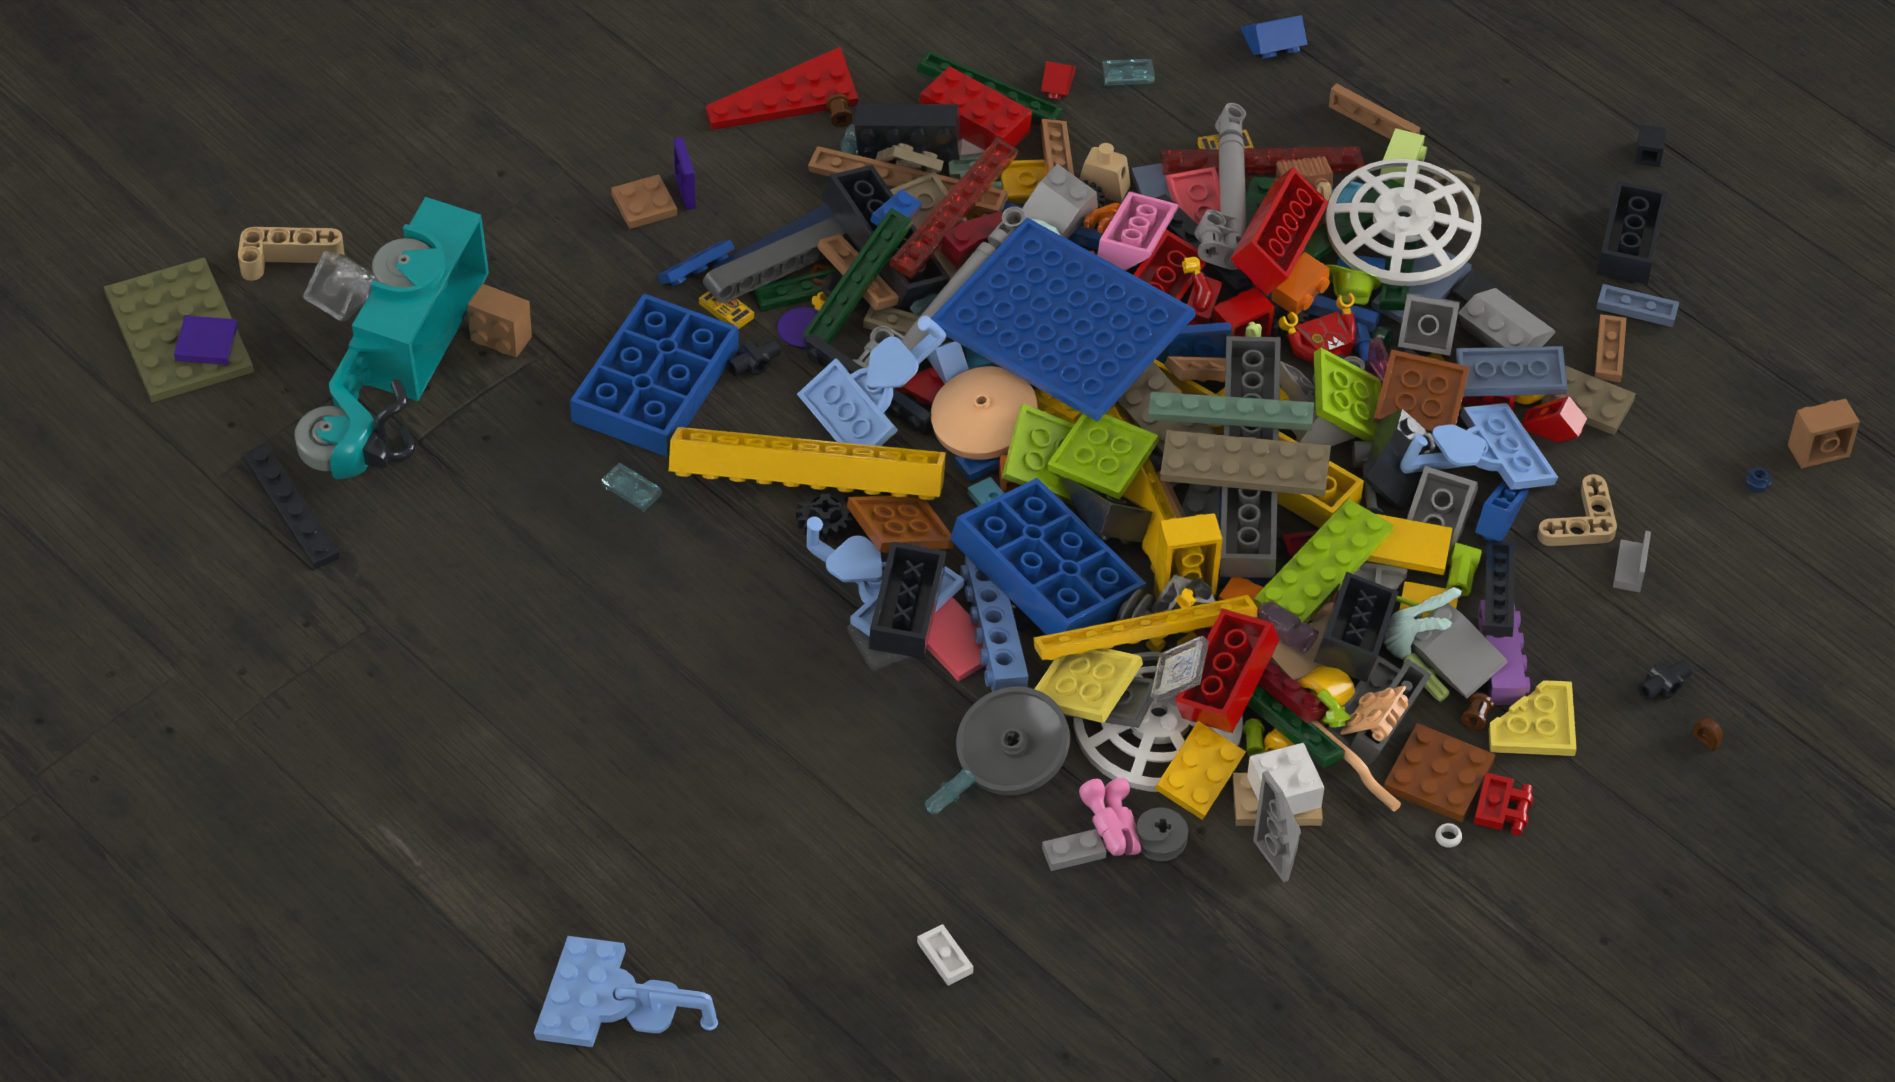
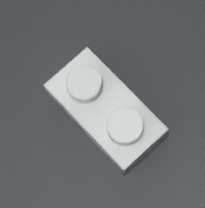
[917,924,973,985]

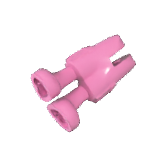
[1079,778,1141,856]

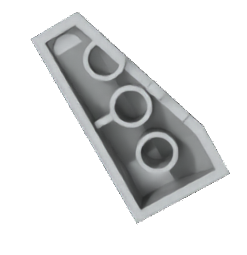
[1280,361,1356,446]
[1253,770,1301,883]

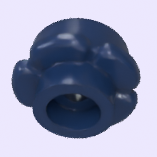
[1745,468,1772,492]

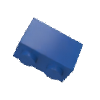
[1241,15,1307,58]

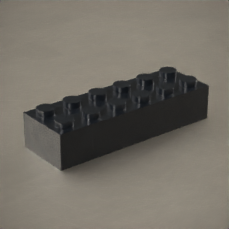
[821,165,950,309]

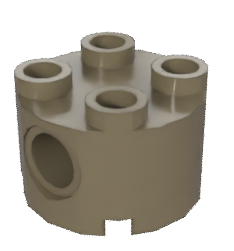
[1428,170,1480,231]

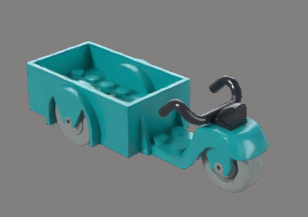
[295,197,489,480]

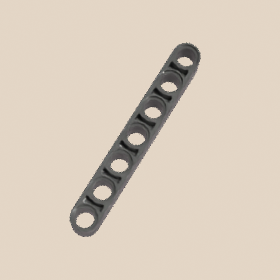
[703,216,854,303]

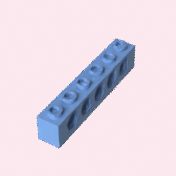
[960,555,1029,692]

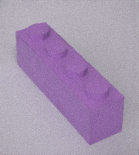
[1477,600,1530,705]

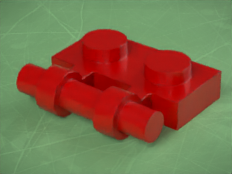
[1474,773,1533,836]

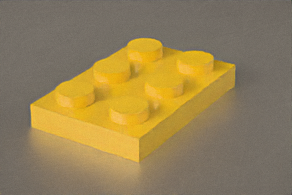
[1154,721,1246,820]

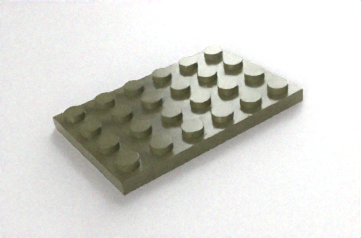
[104,257,254,403]

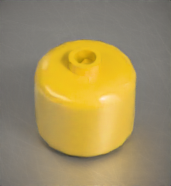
[1298,665,1355,726]

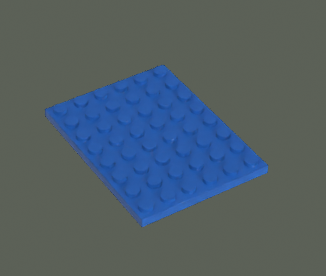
[930,217,1195,422]

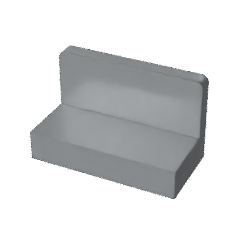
[1613,531,1651,592]

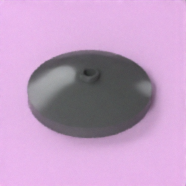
[956,686,1070,795]

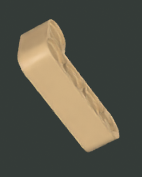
[238,227,345,281]

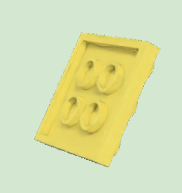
[1035,649,1143,723]

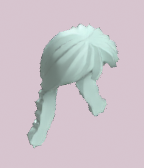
[1383,587,1462,660]

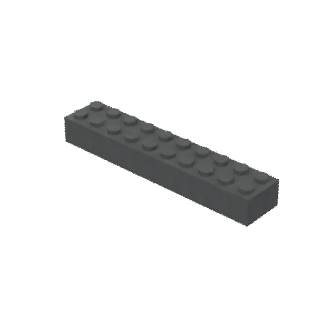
[1220,336,1281,578]

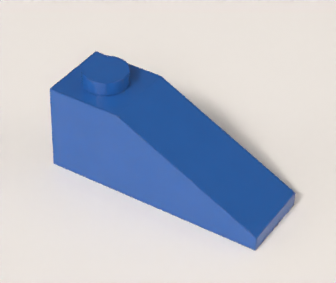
[1475,480,1529,542]

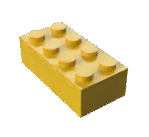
[1153,513,1223,600]

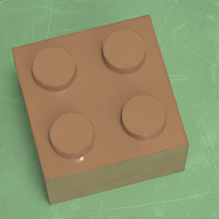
[467,284,532,358]
[1788,399,1860,468]

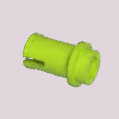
[1243,719,1265,756]

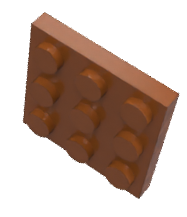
[1373,349,1470,434]
[847,495,954,553]
[1383,723,1496,822]

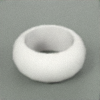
[1435,823,1462,848]

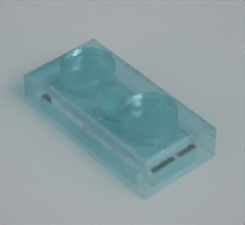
[1102,59,1155,85]
[602,463,661,511]

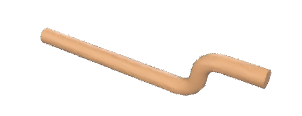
[1312,720,1401,811]

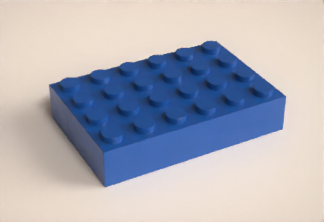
[570,294,739,457]
[950,478,1146,635]

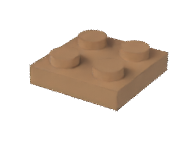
[611,174,677,229]

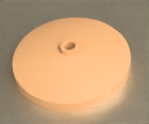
[931,366,1039,460]

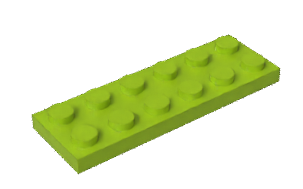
[1253,499,1394,633]

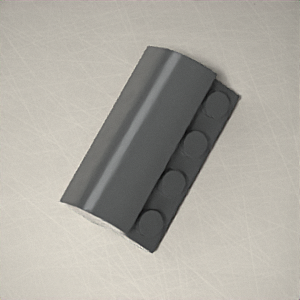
[1327,656,1432,765]

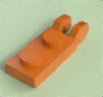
[1083,202,1121,234]

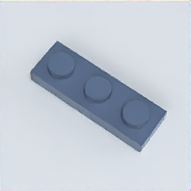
[1596,284,1679,327]

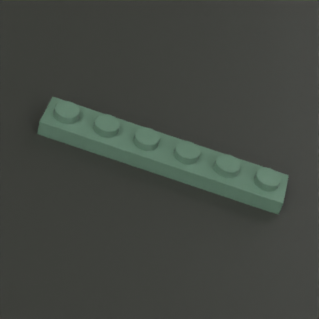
[1148,392,1314,431]

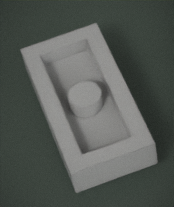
[1042,829,1106,871]

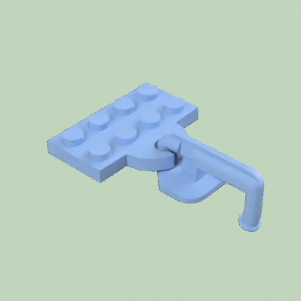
[797,315,946,446]
[1400,403,1558,490]
[807,517,964,636]
[534,936,718,1047]

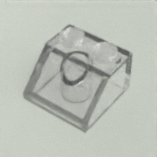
[302,251,375,322]

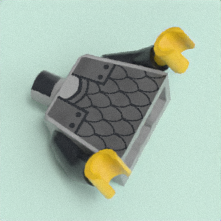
[1146,575,1216,652]

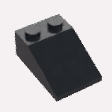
[1363,409,1437,511]
[1064,478,1153,544]

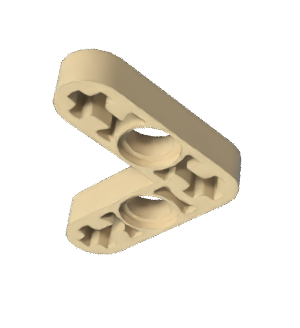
[1537,474,1617,546]

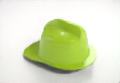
[1326,265,1381,305]

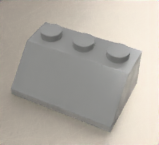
[1458,288,1555,348]

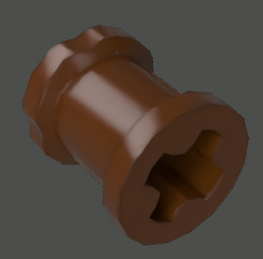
[826,94,853,127]
[1461,693,1494,731]

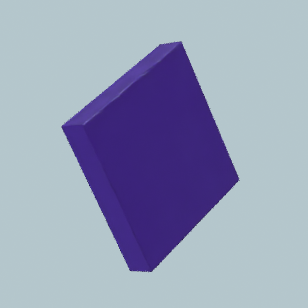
[673,137,696,210]
[174,315,238,365]

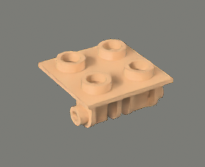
[1340,686,1408,741]

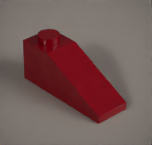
[941,211,1013,269]

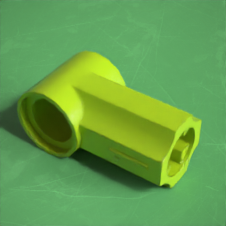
[1446,542,1481,598]

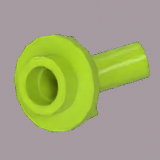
[1317,689,1351,727]

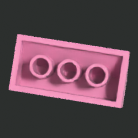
[1097,192,1178,271]

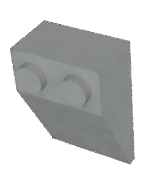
[1013,164,1098,239]
[1407,466,1478,558]
[1410,603,1508,699]

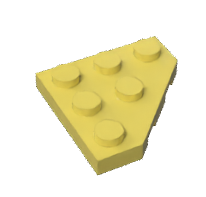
[1489,681,1576,756]

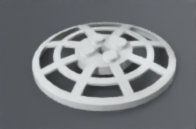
[1326,159,1481,286]
[1073,652,1243,792]

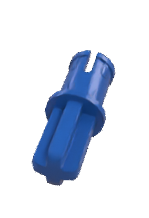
[1354,322,1379,370]

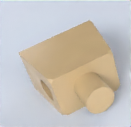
[1079,143,1130,203]

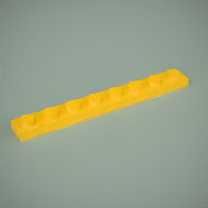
[1034,595,1257,660]

